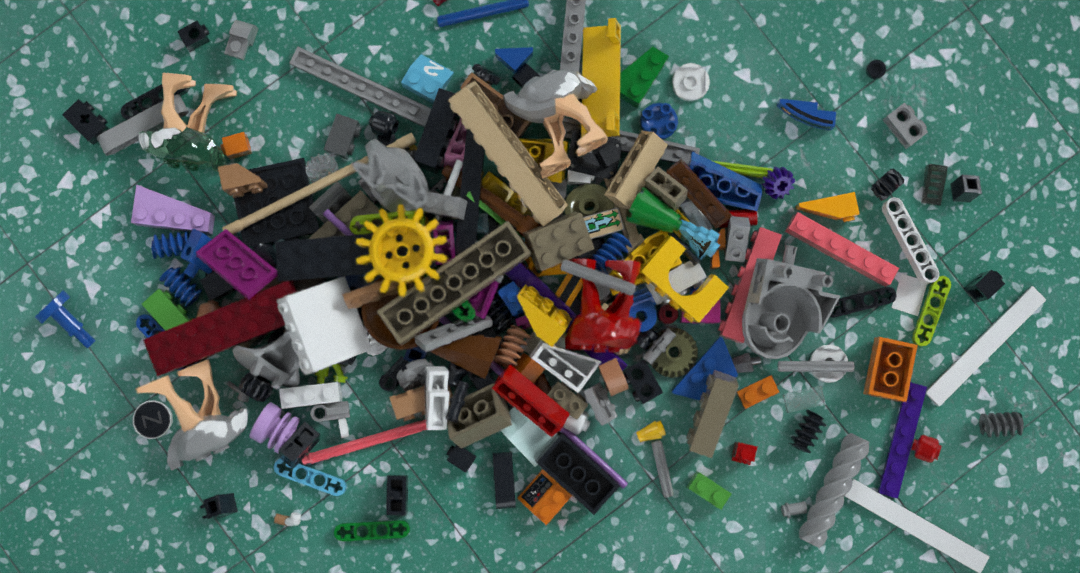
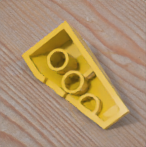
[608,231,682,296]

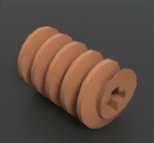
[493,325,531,368]

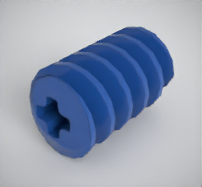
[151,231,189,259]
[591,233,633,275]
[159,267,202,308]

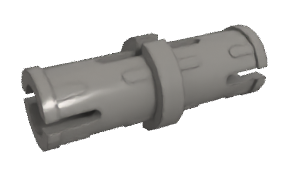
[642,328,676,365]

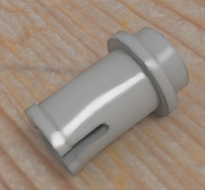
[781,501,807,518]

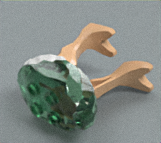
[138,73,237,172]

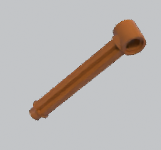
[441,165,541,237]

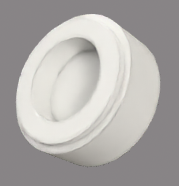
[338,418,349,438]

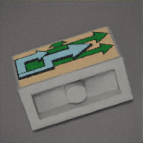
[583,208,624,239]

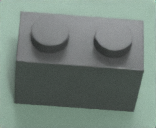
[324,113,362,160]

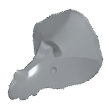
[232,331,300,390]

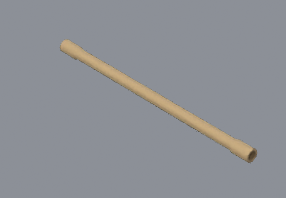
[222,132,417,235]

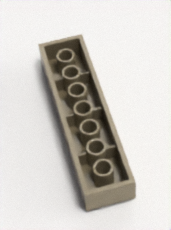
[377,221,531,346]

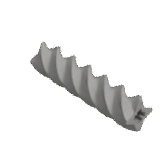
[799,433,870,548]

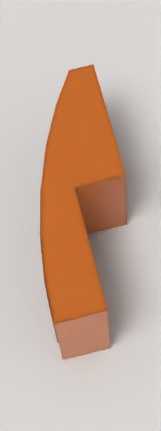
[710,229,726,269]

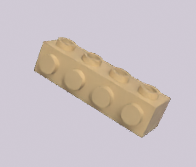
[604,131,668,209]

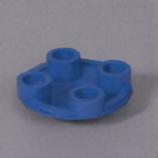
[640,103,678,139]

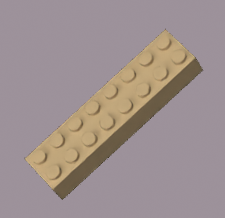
[448,81,568,226]

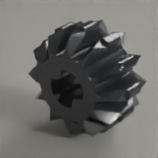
[871,169,904,201]
[238,372,273,402]

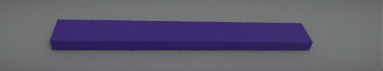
[506,262,627,371]

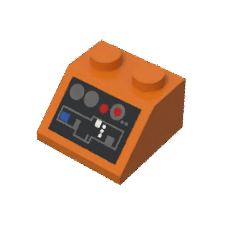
[517,469,572,525]

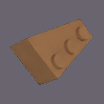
[389,385,453,422]

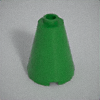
[626,187,683,233]

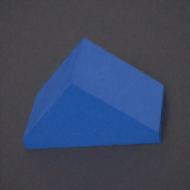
[495,47,533,74]

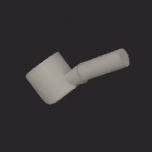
[227,381,250,402]

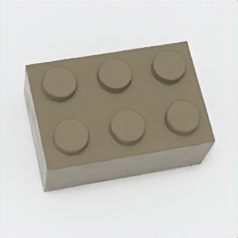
[522,212,594,271]
[447,383,512,448]

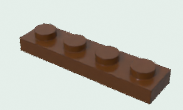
[666,159,731,228]

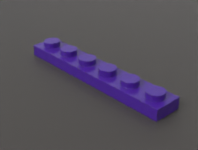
[878,382,927,499]

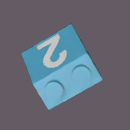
[401,54,454,104]

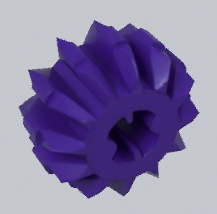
[762,166,796,199]

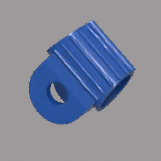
[615,283,657,332]

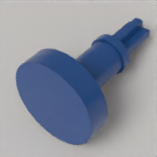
[35,290,96,348]

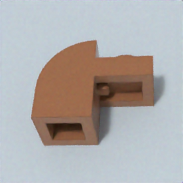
[598,358,629,397]

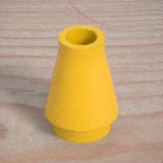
[636,420,666,443]

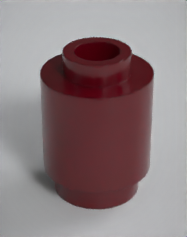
[657,304,678,325]

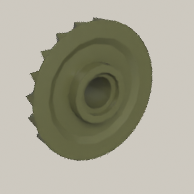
[565,184,614,217]
[648,328,698,378]

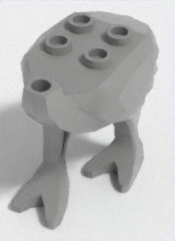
[352,139,429,218]

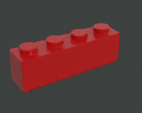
[492,365,570,438]

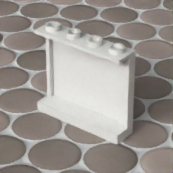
[277,276,372,375]

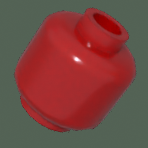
[911,435,942,463]

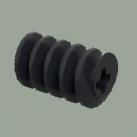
[487,292,514,334]
[788,409,826,453]

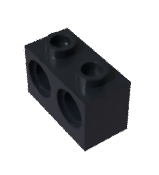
[623,359,663,404]
[278,422,320,469]

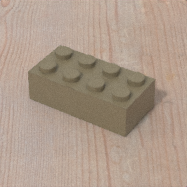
[686,370,739,458]

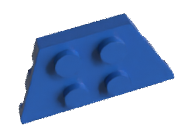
[672,336,738,400]

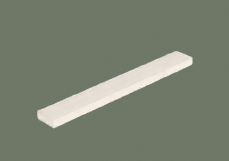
[926,286,1046,406]
[844,479,989,573]

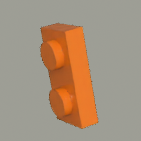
[736,375,780,409]

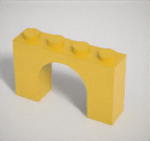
[639,236,729,323]

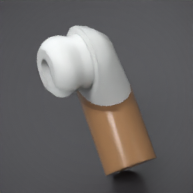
[274,512,301,526]

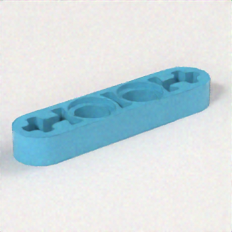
[274,459,347,496]

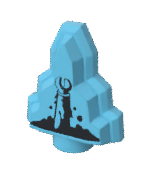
[679,220,720,260]

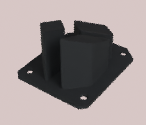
[567,129,622,179]

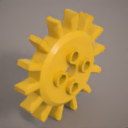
[356,204,448,297]

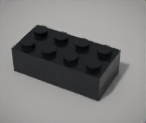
[413,88,460,174]
[535,432,620,515]

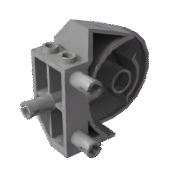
[742,245,840,359]

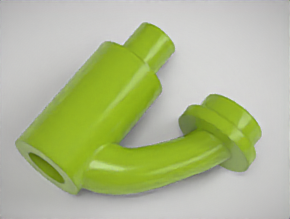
[315,363,348,384]

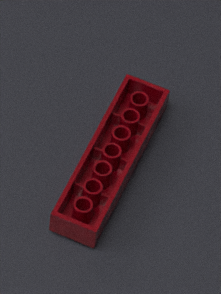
[143,281,297,376]

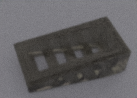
[921,164,948,206]

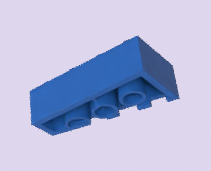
[688,152,762,211]

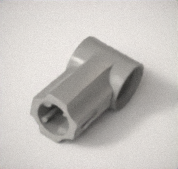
[311,401,350,422]

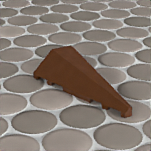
[430,334,501,379]

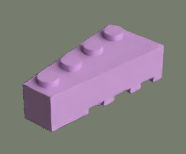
[131,185,215,235]

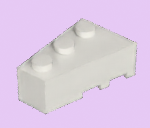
[529,341,601,393]

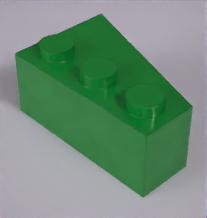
[620,47,669,109]

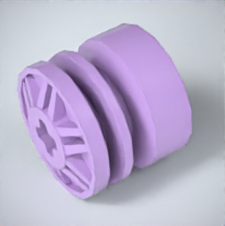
[250,402,300,454]

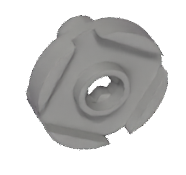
[397,359,433,392]

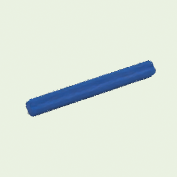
[437,0,529,27]

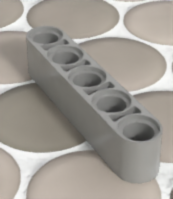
[97,94,189,156]

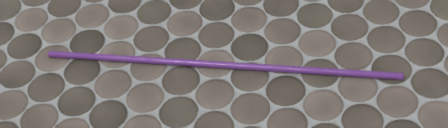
[323,209,628,489]

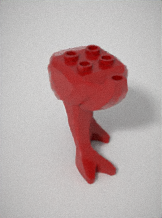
[565,259,641,353]

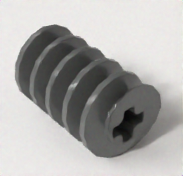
[979,411,1024,437]

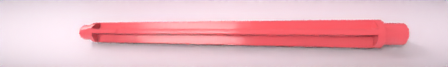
[302,419,427,465]

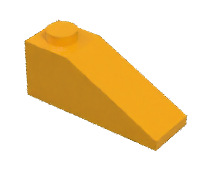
[795,192,860,222]

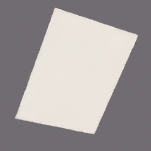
[892,274,927,316]

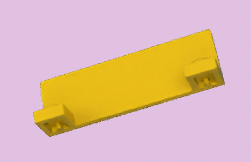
[581,18,621,137]

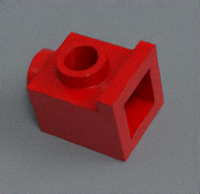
[731,442,757,465]

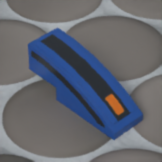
[777,99,836,130]

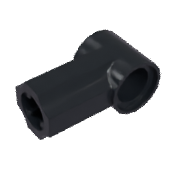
[379,356,410,392]

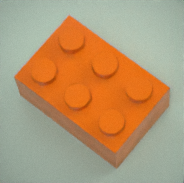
[863,337,918,402]

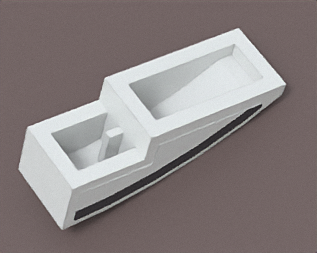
[425,366,449,430]

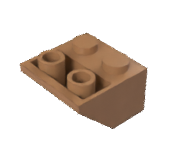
[218,163,268,198]

